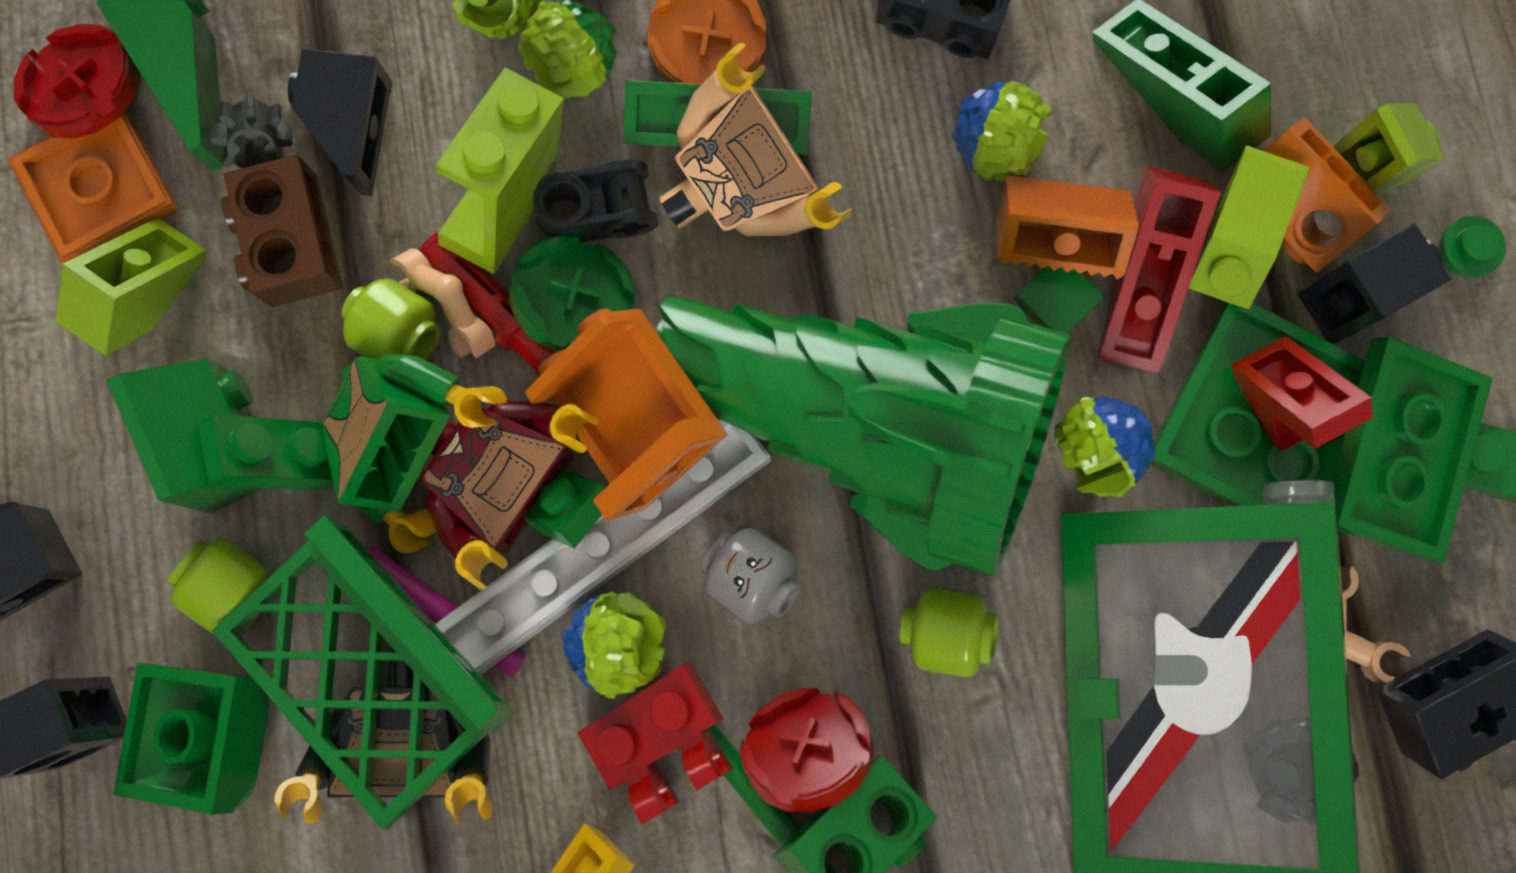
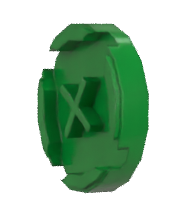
[508,235,636,352]

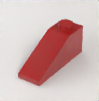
[1097,165,1221,374]

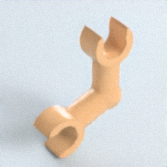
[389,248,495,359]
[1340,565,1411,684]

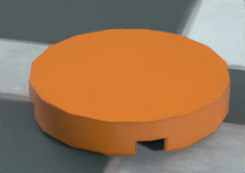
[647,0,766,84]

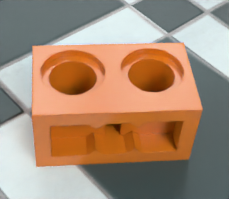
[1264,117,1392,273]

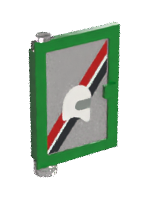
[1061,481,1360,873]

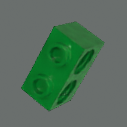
[772,756,937,873]

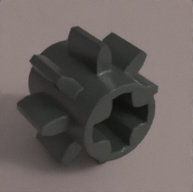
[210,93,293,168]

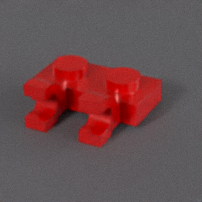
[577,663,733,825]

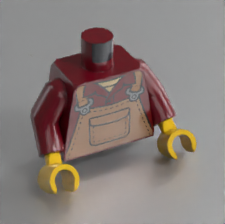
[420,401,599,590]

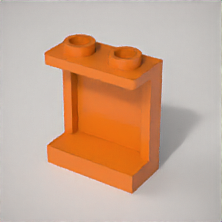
[525,308,728,521]

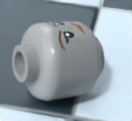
[701,528,800,624]

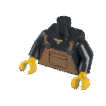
[274,647,495,825]

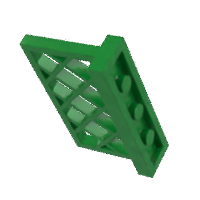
[212,515,515,829]

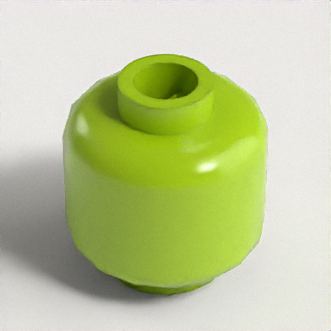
[342,278,441,360]
[166,538,269,634]
[900,587,999,678]

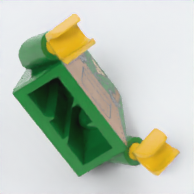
[322,353,507,553]

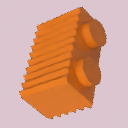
[995,175,1139,279]

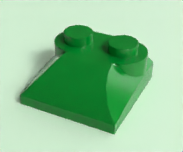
[113,663,269,815]

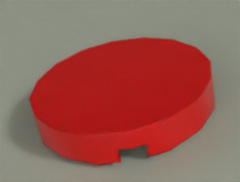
[14,24,140,139]
[739,688,874,812]

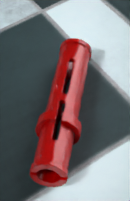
[419,231,557,376]

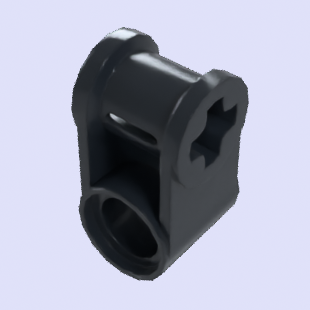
[533,159,659,242]

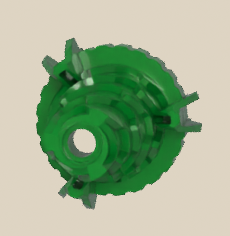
[656,295,1072,577]

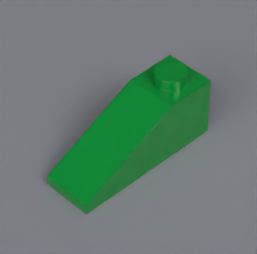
[96,0,224,171]
[1092,0,1271,172]

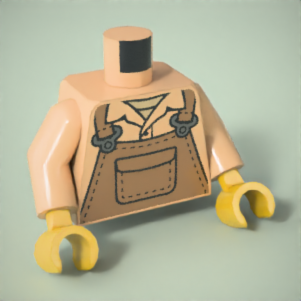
[659,43,852,237]

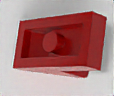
[1231,336,1373,451]

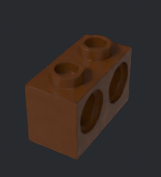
[221,154,344,307]

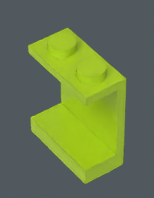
[436,67,564,274]

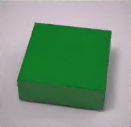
[1013,265,1105,334]

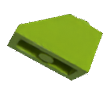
[1333,103,1445,195]
[1189,145,1309,310]
[56,217,207,356]

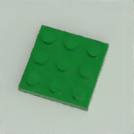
[1150,301,1365,543]

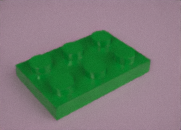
[1327,337,1493,563]

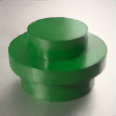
[1439,216,1506,278]

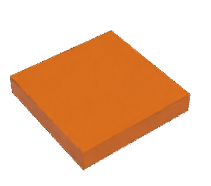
[7,109,180,263]

